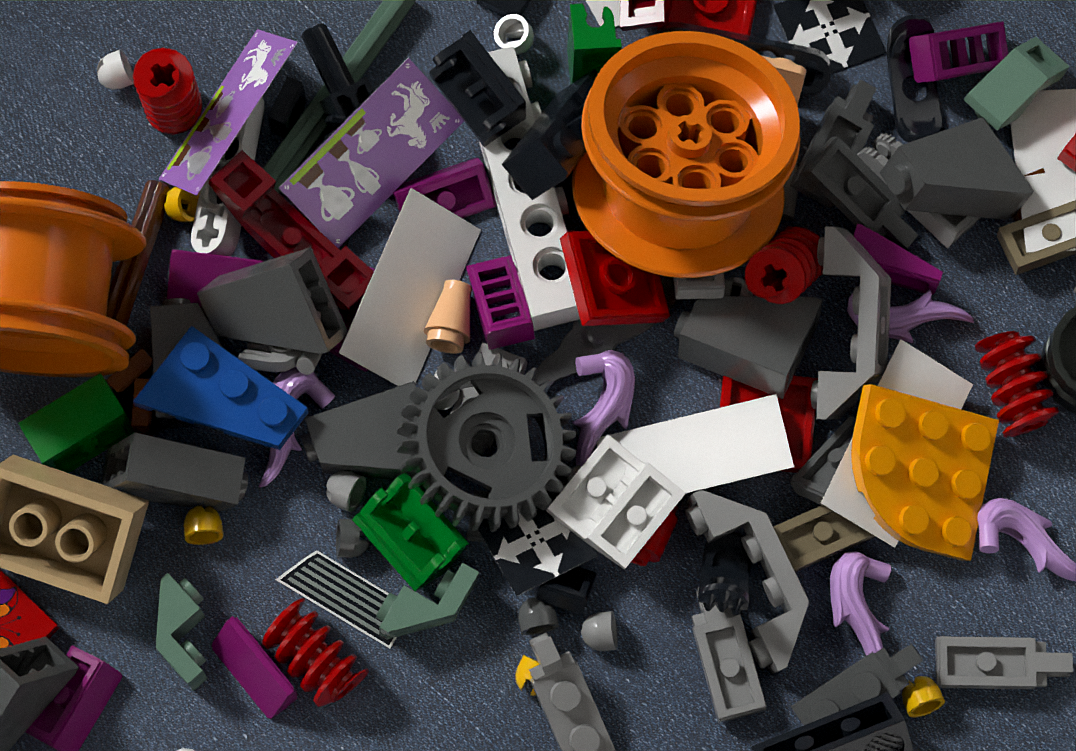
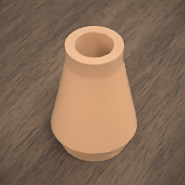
[424,280,472,354]

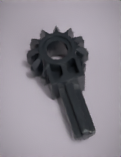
[301,23,374,141]

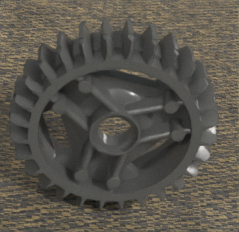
[396,352,576,532]

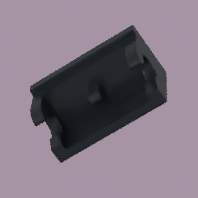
[429,30,526,147]

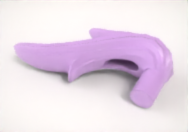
[847,285,974,343]
[572,350,635,467]
[259,367,335,487]
[977,498,1076,582]
[830,551,891,655]

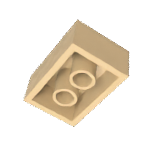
[0,455,149,604]

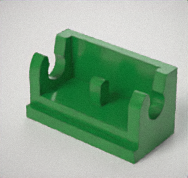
[567,3,622,85]
[18,373,135,473]
[352,472,469,592]

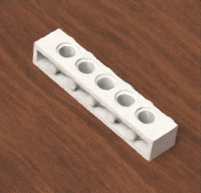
[479,46,580,331]

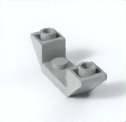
[811,226,891,420]
[685,490,809,675]

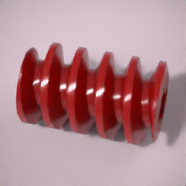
[133,48,203,135]
[745,227,823,304]
[975,331,1059,438]
[262,598,369,707]

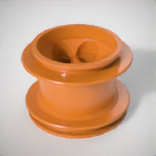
[572,31,800,278]
[0,181,146,378]

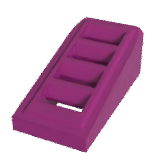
[909,21,1008,83]
[853,223,943,294]
[466,255,535,350]

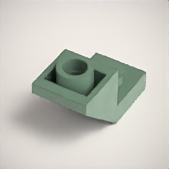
[964,37,1070,131]
[376,563,479,639]
[156,573,208,691]

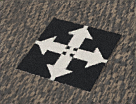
[773,0,886,81]
[478,494,598,596]

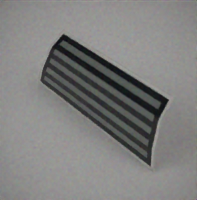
[275,550,397,649]

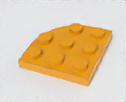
[851,384,999,561]

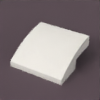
[546,435,686,569]

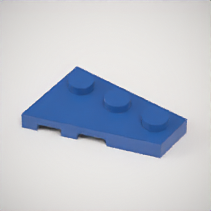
[133,326,309,450]

